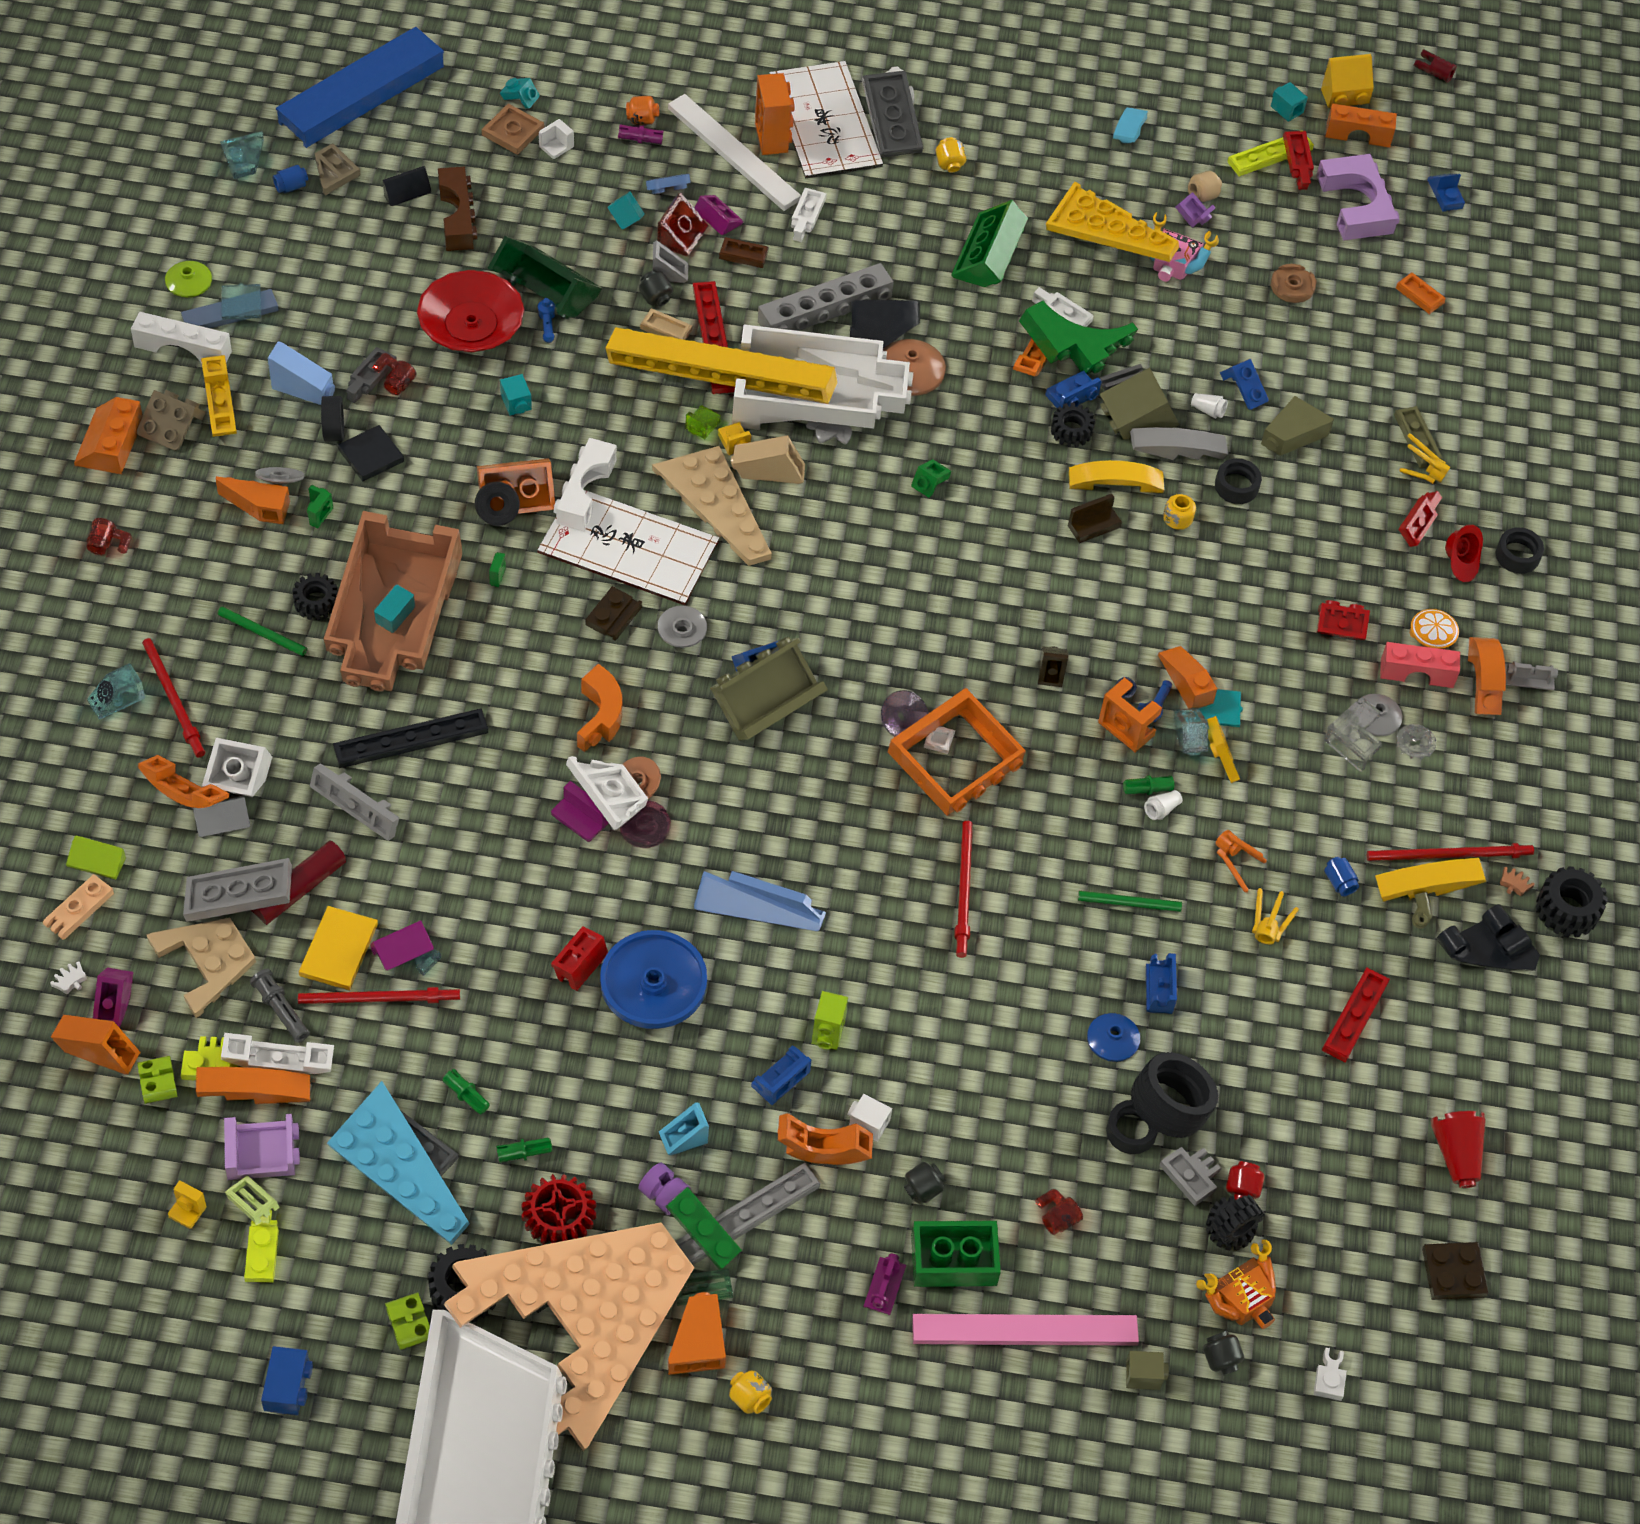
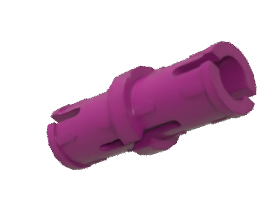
[618,124,664,145]

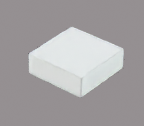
[924,726,955,754]

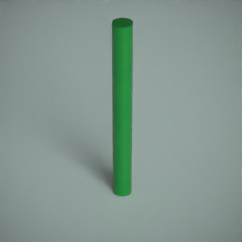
[218,606,307,656]
[1078,891,1182,912]

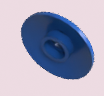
[1087,1013,1140,1062]

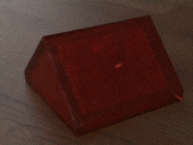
[657,192,709,256]

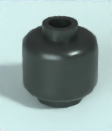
[639,271,673,306]
[903,1161,946,1203]
[1203,1331,1244,1375]

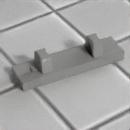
[310,763,399,841]

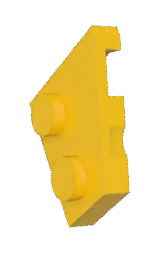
[1205,716,1240,783]

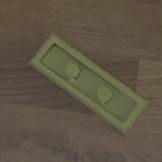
[1394,406,1443,468]

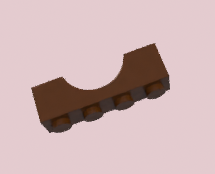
[438,166,477,251]

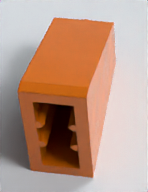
[51,1015,141,1075]
[668,1292,726,1375]

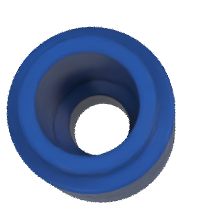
[272,165,308,193]
[1324,857,1359,896]

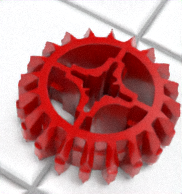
[521,1174,596,1245]

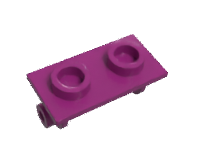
[863,1253,906,1315]

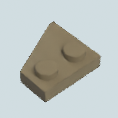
[315,143,360,195]

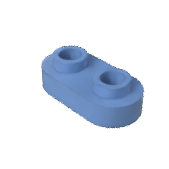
[646,174,691,194]

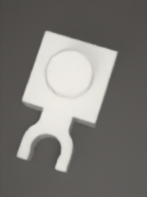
[1313,1348,1347,1401]

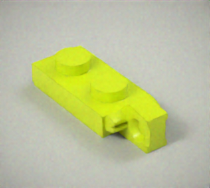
[244,1204,279,1283]

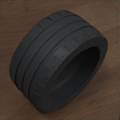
[1131,1052,1218,1138]

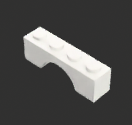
[131,312,232,364]
[554,438,617,531]

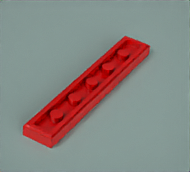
[693,281,735,394]

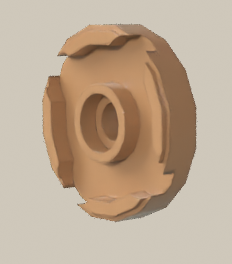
[1270,264,1317,303]

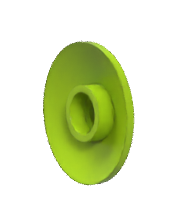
[165,261,212,298]

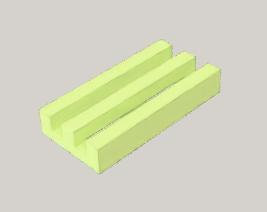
[225,1175,280,1224]

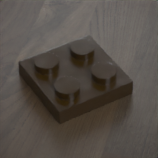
[1422,1242,1488,1300]

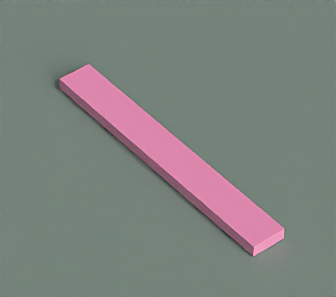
[912,1314,1139,1346]

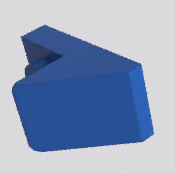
[1427,174,1465,212]

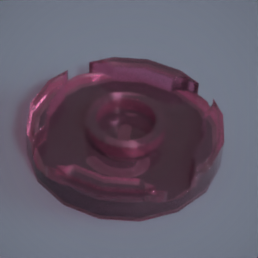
[619,800,671,848]

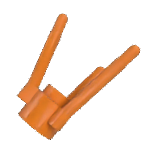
[1215,830,1267,892]

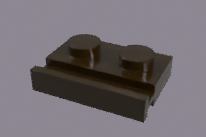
[585,586,642,641]

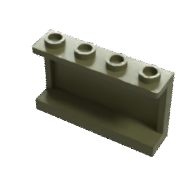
[710,636,828,741]

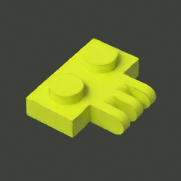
[181,1036,239,1080]

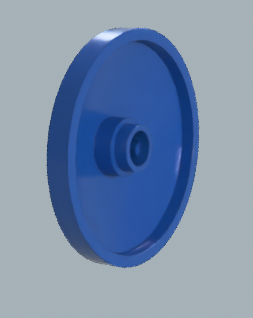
[600,930,707,1029]

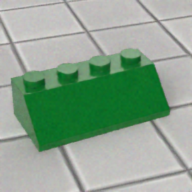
[951,200,1028,287]

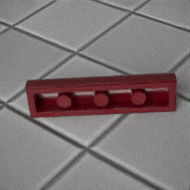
[251,840,346,925]

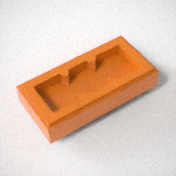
[1396,272,1446,314]

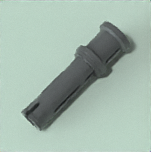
[250,969,310,1043]

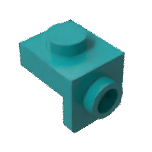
[500,78,540,109]

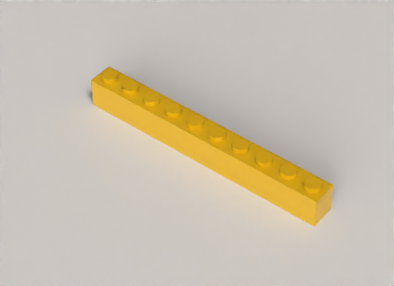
[605,327,837,404]

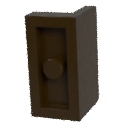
[1068,493,1122,544]

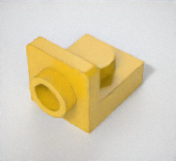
[718,422,751,455]
[168,1180,207,1229]

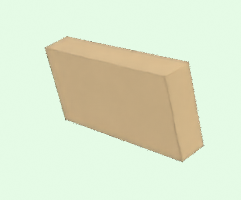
[640,308,692,340]

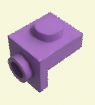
[1175,192,1215,227]

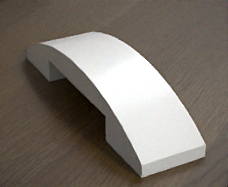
[221,1033,334,1074]

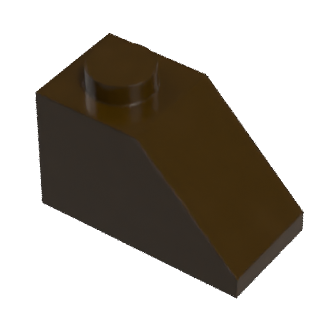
[1038,646,1068,687]

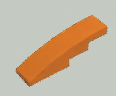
[196,1067,310,1104]

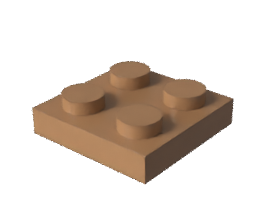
[482,103,544,155]

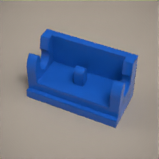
[1146,953,1177,1014]
[751,1045,811,1105]

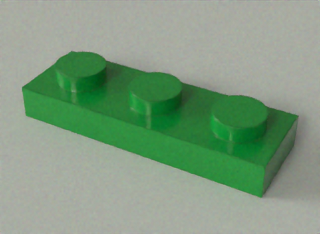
[665,1187,742,1270]

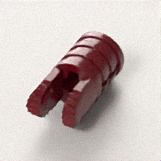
[1413,49,1457,83]

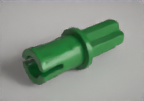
[1123,775,1174,795]
[443,1069,490,1114]
[496,1138,552,1163]

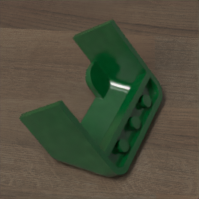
[488,236,602,320]

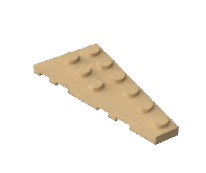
[652,446,772,566]

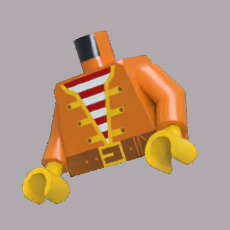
[1196,1239,1276,1329]

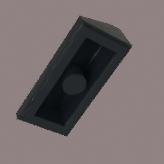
[383,166,431,206]

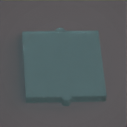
[222,283,261,321]

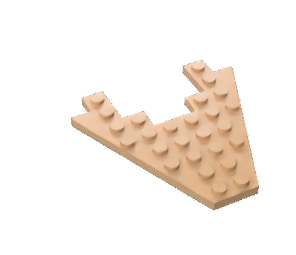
[444,1222,694,1451]

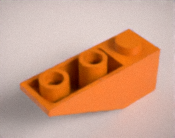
[216,476,290,524]

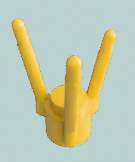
[1399,433,1450,484]
[1252,888,1299,945]

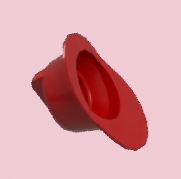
[1445,525,1483,582]

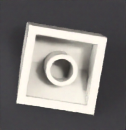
[202,738,272,797]

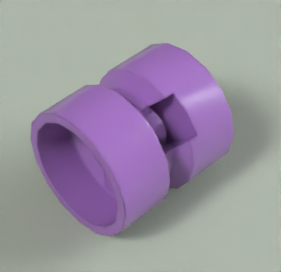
[638,1162,691,1215]

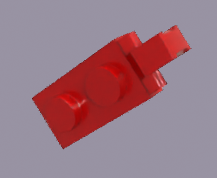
[1283,131,1314,190]
[1398,491,1442,547]

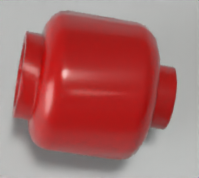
[1226,1161,1265,1201]

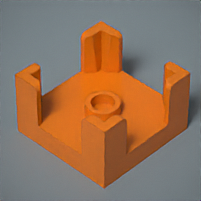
[1098,677,1162,753]

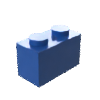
[261,1346,313,1415]

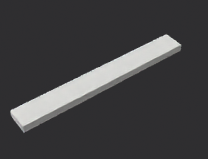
[668,94,801,211]

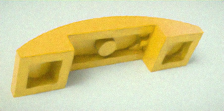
[201,355,237,437]
[1069,460,1164,493]

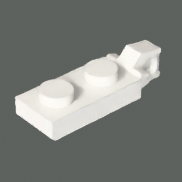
[791,188,827,242]
[1032,287,1094,327]

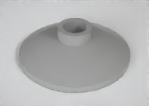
[255,467,304,487]
[658,606,707,648]
[1353,694,1403,737]

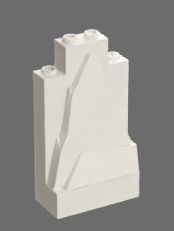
[732,325,913,430]

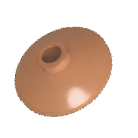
[622,757,661,799]

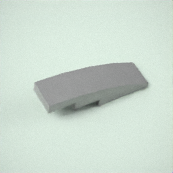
[1130,427,1228,460]

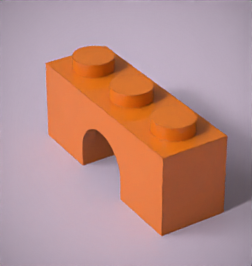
[1325,103,1397,148]

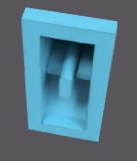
[659,1102,709,1155]

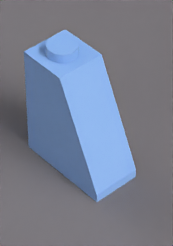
[268,341,335,405]

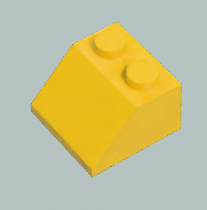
[1321,54,1374,108]

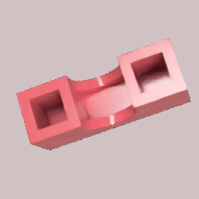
[1380,642,1460,688]

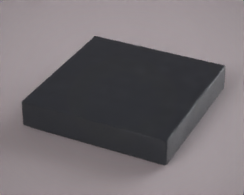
[338,425,404,482]

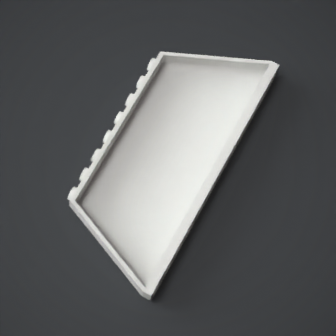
[396,1310,567,1524]

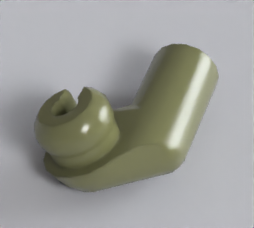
[1412,892,1433,929]

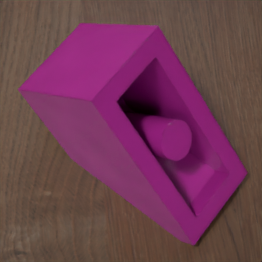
[93,967,133,1028]

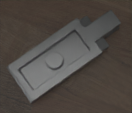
[346,347,397,403]

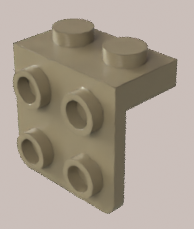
[137,390,206,451]

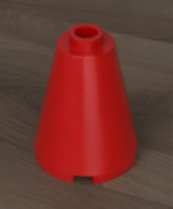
[1431,1111,1486,1188]

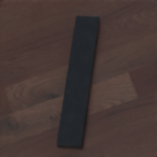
[333,708,488,769]

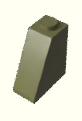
[1261,396,1334,456]

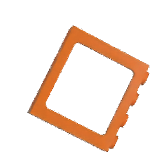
[888,688,1026,816]

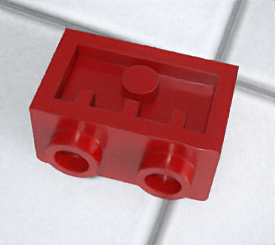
[1316,600,1370,641]

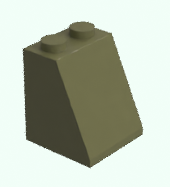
[1100,367,1179,440]

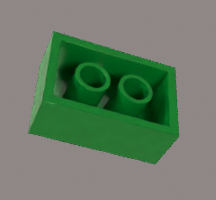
[911,1221,1001,1287]

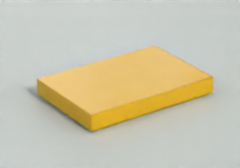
[299,906,378,991]

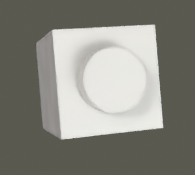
[848,1094,892,1142]

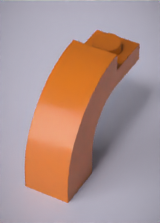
[1468,637,1506,715]
[577,664,622,752]
[778,1113,873,1165]

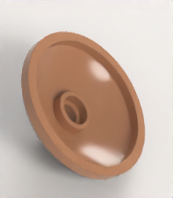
[883,339,946,396]

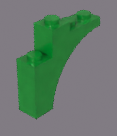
[1019,300,1138,375]

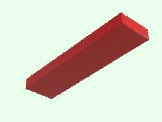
[1322,967,1390,1063]

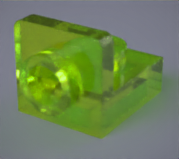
[685,405,721,439]

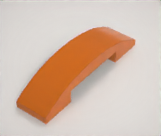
[1013,338,1048,377]
[138,755,229,808]

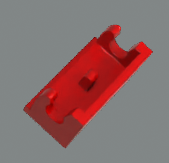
[551,926,608,991]

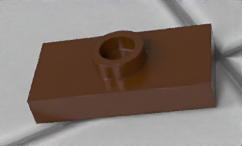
[719,237,769,268]

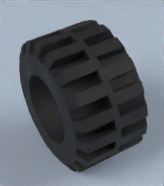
[1536,866,1608,937]
[428,1244,496,1323]

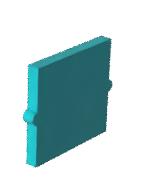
[1196,689,1243,727]

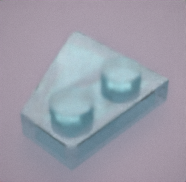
[220,131,264,179]

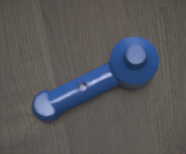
[538,298,555,343]
[1138,680,1173,723]

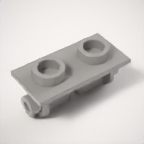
[1505,661,1558,690]

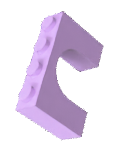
[1316,154,1399,241]

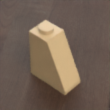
[731,435,805,484]

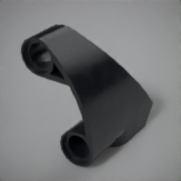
[850,300,920,349]
[1437,904,1540,971]

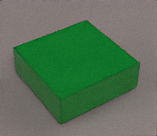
[489,552,506,587]

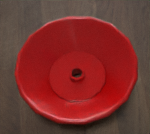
[417,270,525,353]

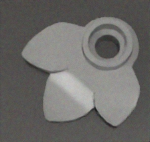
[806,421,852,444]

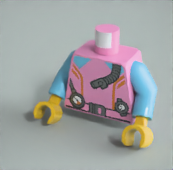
[1150,212,1219,282]

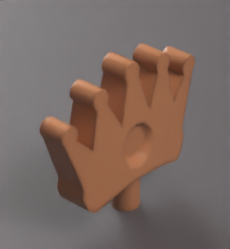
[1500,867,1535,896]

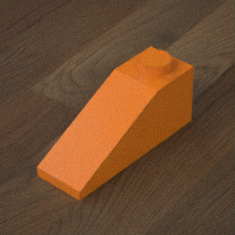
[1158,646,1217,713]

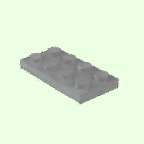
[183,858,292,922]

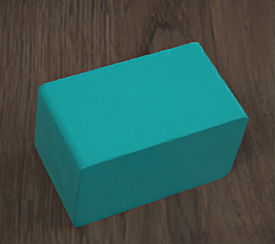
[374,585,416,633]

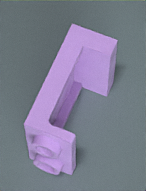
[224,1114,300,1180]

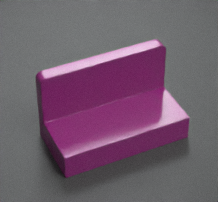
[551,781,609,842]
[370,920,434,971]

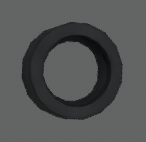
[321,396,344,442]
[1215,458,1262,504]
[1495,527,1544,574]
[1106,1100,1158,1154]

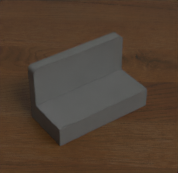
[193,794,250,837]

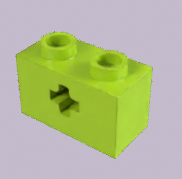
[811,991,848,1050]

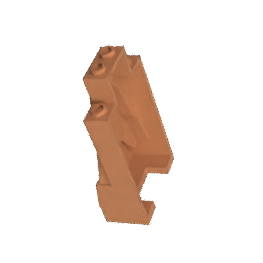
[324,511,463,692]

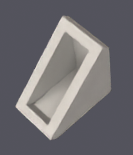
[652,240,688,283]

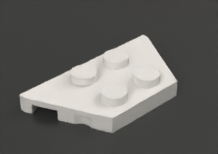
[566,756,648,830]

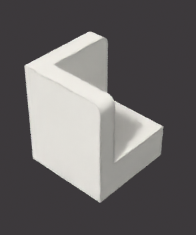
[539,119,574,159]

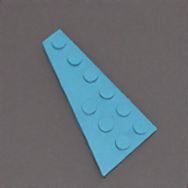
[327,1081,470,1245]

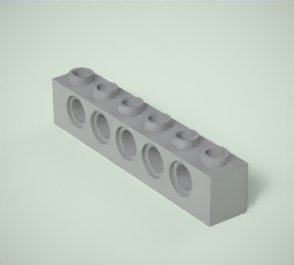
[758,263,894,331]

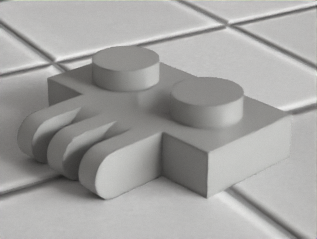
[1159,1147,1222,1206]

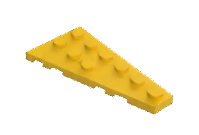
[1046,182,1179,262]

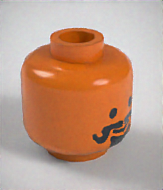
[626,96,659,125]

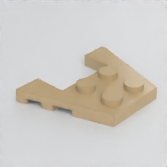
[147,918,256,1018]

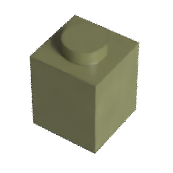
[1126,1351,1169,1390]

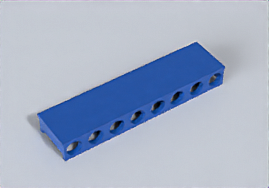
[276,27,444,148]

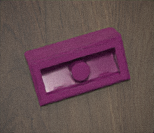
[694,195,743,235]

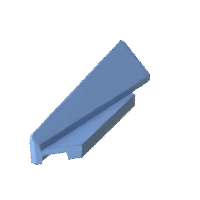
[694,871,826,931]

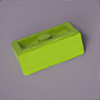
[66,836,126,880]

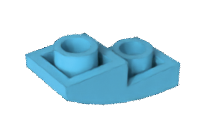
[1113,107,1148,143]

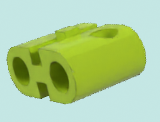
[137,1056,178,1104]
[385,1292,430,1350]

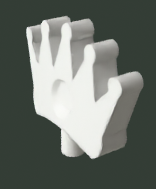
[50,962,87,994]

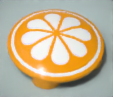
[1409,609,1459,649]

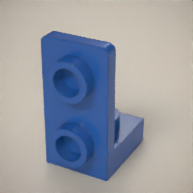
[1220,359,1269,410]

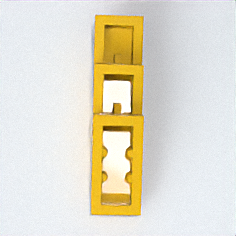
[1375,858,1486,902]

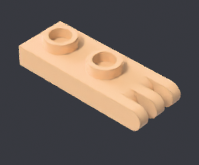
[43,874,114,940]

